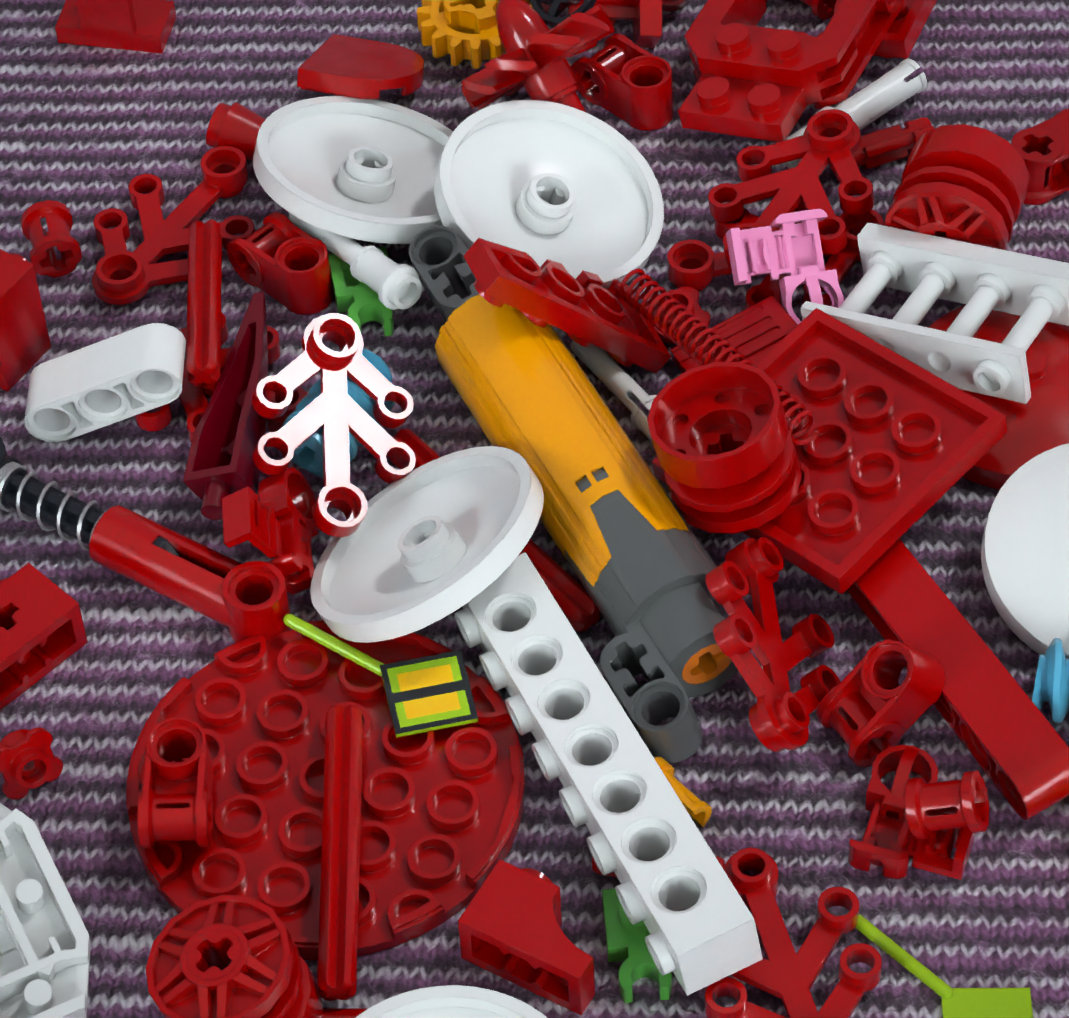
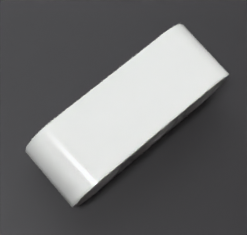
[25,323,186,442]

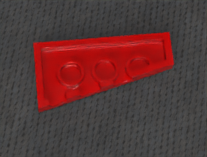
[463,238,671,374]

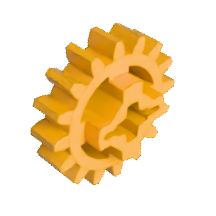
[417,0,533,69]

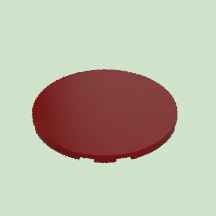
[126,620,525,961]

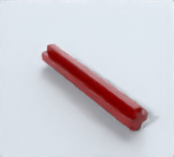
[186,219,222,387]

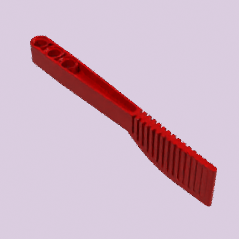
[669,295,1069,820]

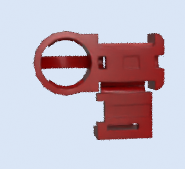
[222,467,319,595]
[848,745,976,880]

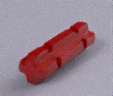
[829,117,935,177]

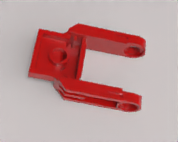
[678,0,905,142]

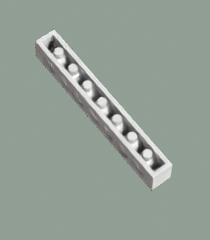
[454,552,763,996]

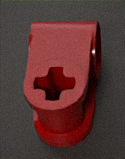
[571,33,674,131]
[1011,108,1069,205]
[227,212,334,315]
[816,639,945,767]
[137,716,214,849]

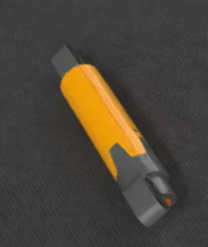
[409,226,738,763]

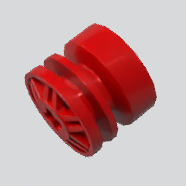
[885,124,1030,250]
[647,362,802,534]
[145,895,324,1018]

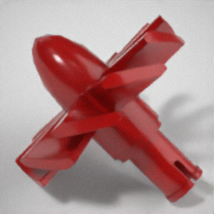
[461,0,615,113]

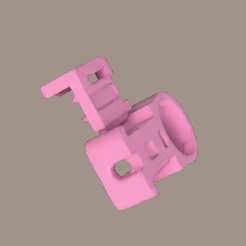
[726,209,844,324]

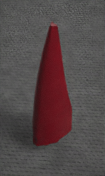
[183,291,268,520]

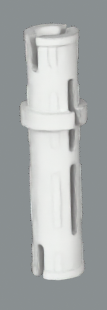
[784,58,927,169]

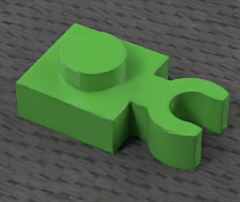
[328,247,394,336]
[602,888,672,1003]

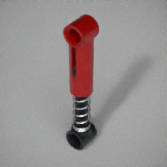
[0,437,291,642]

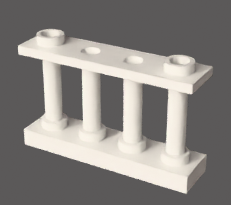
[800,223,1069,404]

